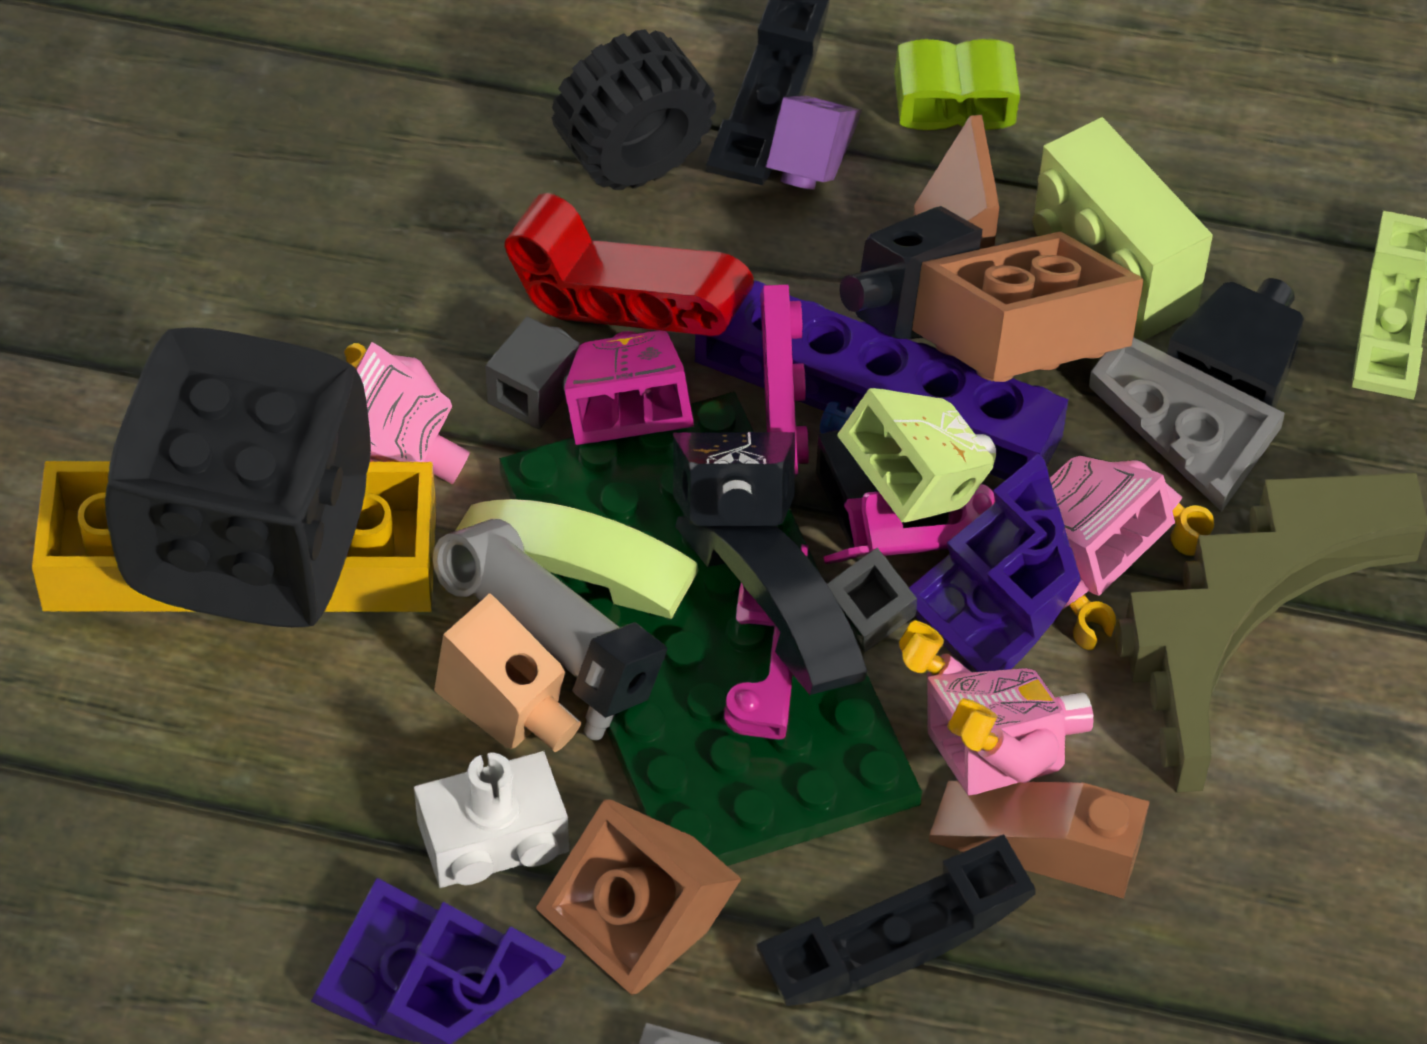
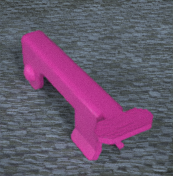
[824,484,996,564]
[724,544,808,739]

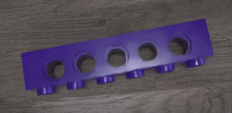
[695,280,1068,480]

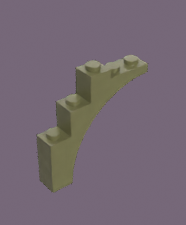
[1115,473,1427,792]

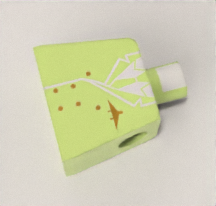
[837,388,996,522]

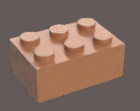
[912,231,1144,382]

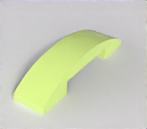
[1352,211,1427,400]
[455,499,699,619]

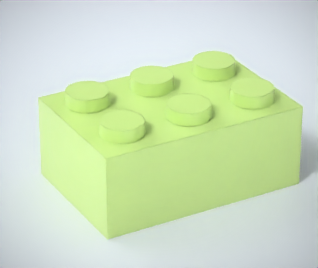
[1033,117,1213,341]

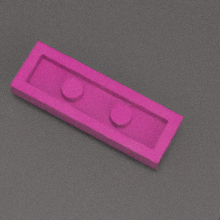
[760,284,809,477]

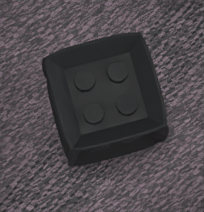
[105,327,371,628]

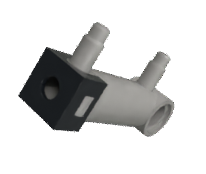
[433,519,668,740]

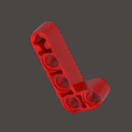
[504,193,755,336]

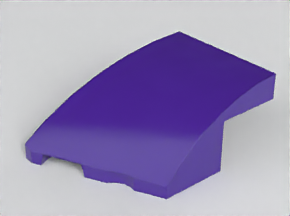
[909,454,1081,672]
[311,878,566,1044]

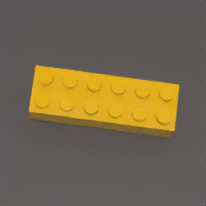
[32,461,436,612]

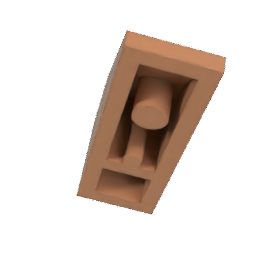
[929,780,1149,899]

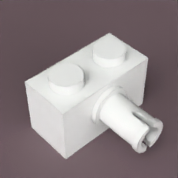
[414,751,569,888]

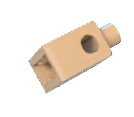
[434,593,581,752]

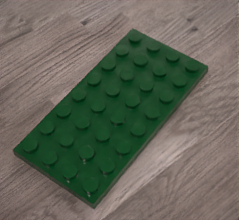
[499,391,922,866]

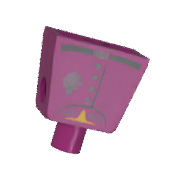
[565,330,694,445]

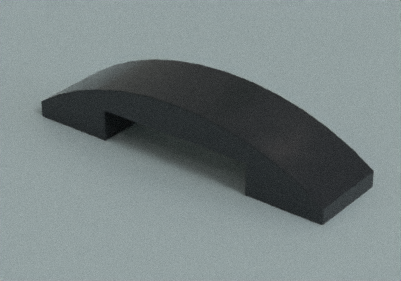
[706,0,829,186]
[675,516,867,695]
[756,834,1036,1006]

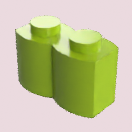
[894,39,1020,130]

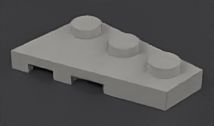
[1089,337,1285,511]

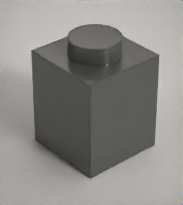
[485,316,579,430]
[827,547,917,653]

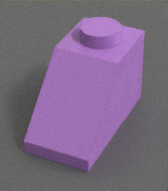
[766,95,861,190]

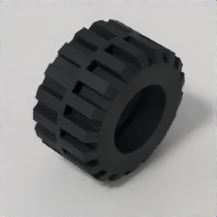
[552,29,716,190]

